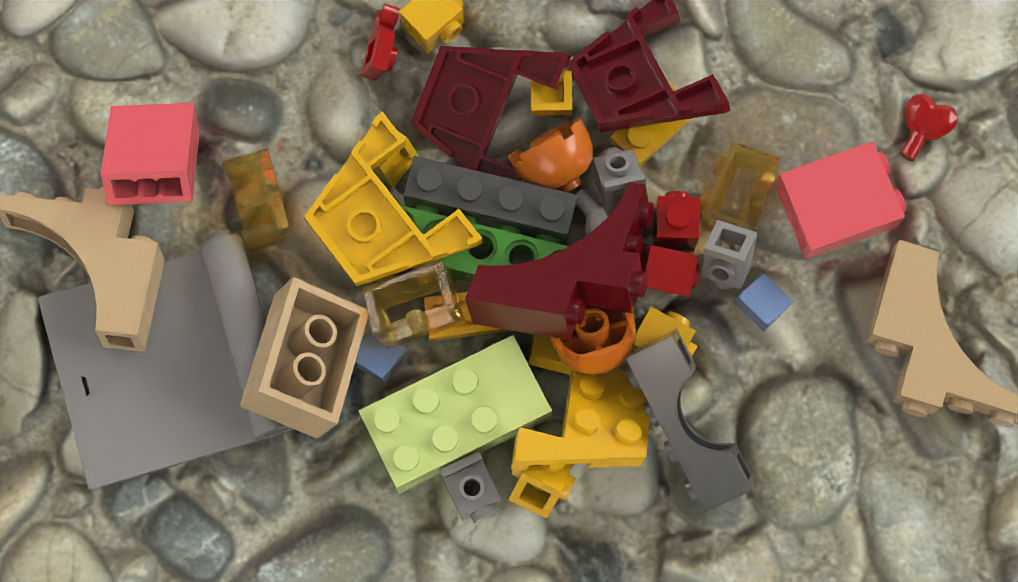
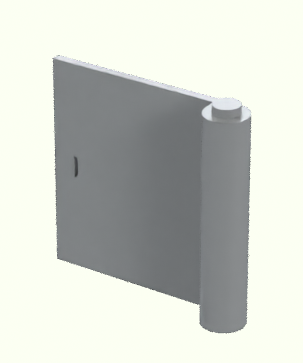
[38,230,293,491]

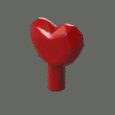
[900,93,958,161]

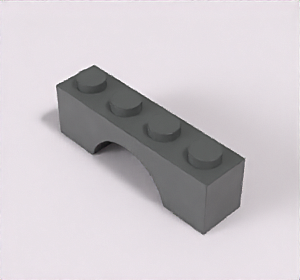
[403,156,578,246]
[625,329,755,512]

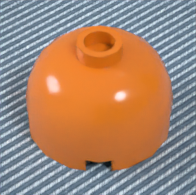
[508,117,593,192]
[550,306,636,375]

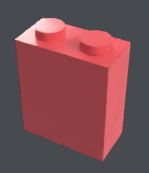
[101,103,199,205]
[775,141,906,260]

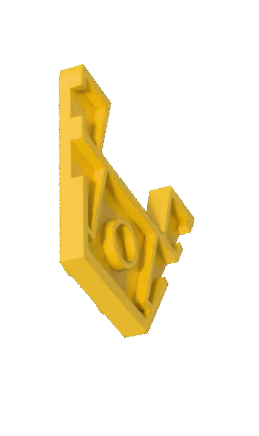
[304,112,482,287]
[511,334,650,470]

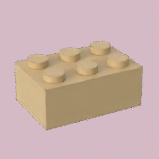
[239,277,370,438]

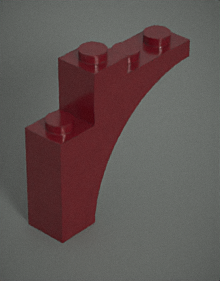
[465,182,654,340]

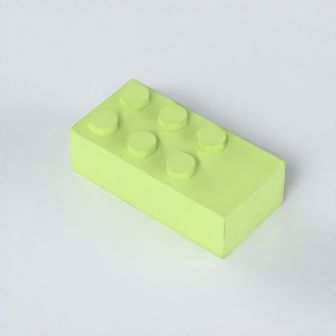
[359,335,552,494]

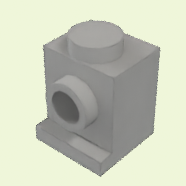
[593,147,646,216]
[701,220,758,289]
[440,451,501,523]

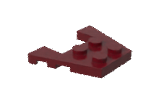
[568,0,731,132]
[410,46,571,181]

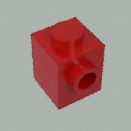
[653,191,700,251]
[640,243,700,297]

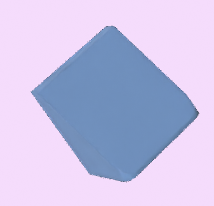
[734,273,793,332]
[354,326,407,384]

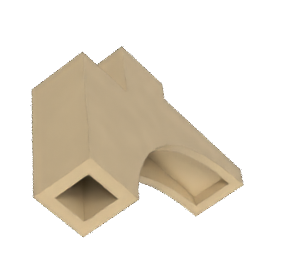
[0,187,165,352]
[865,239,1018,427]

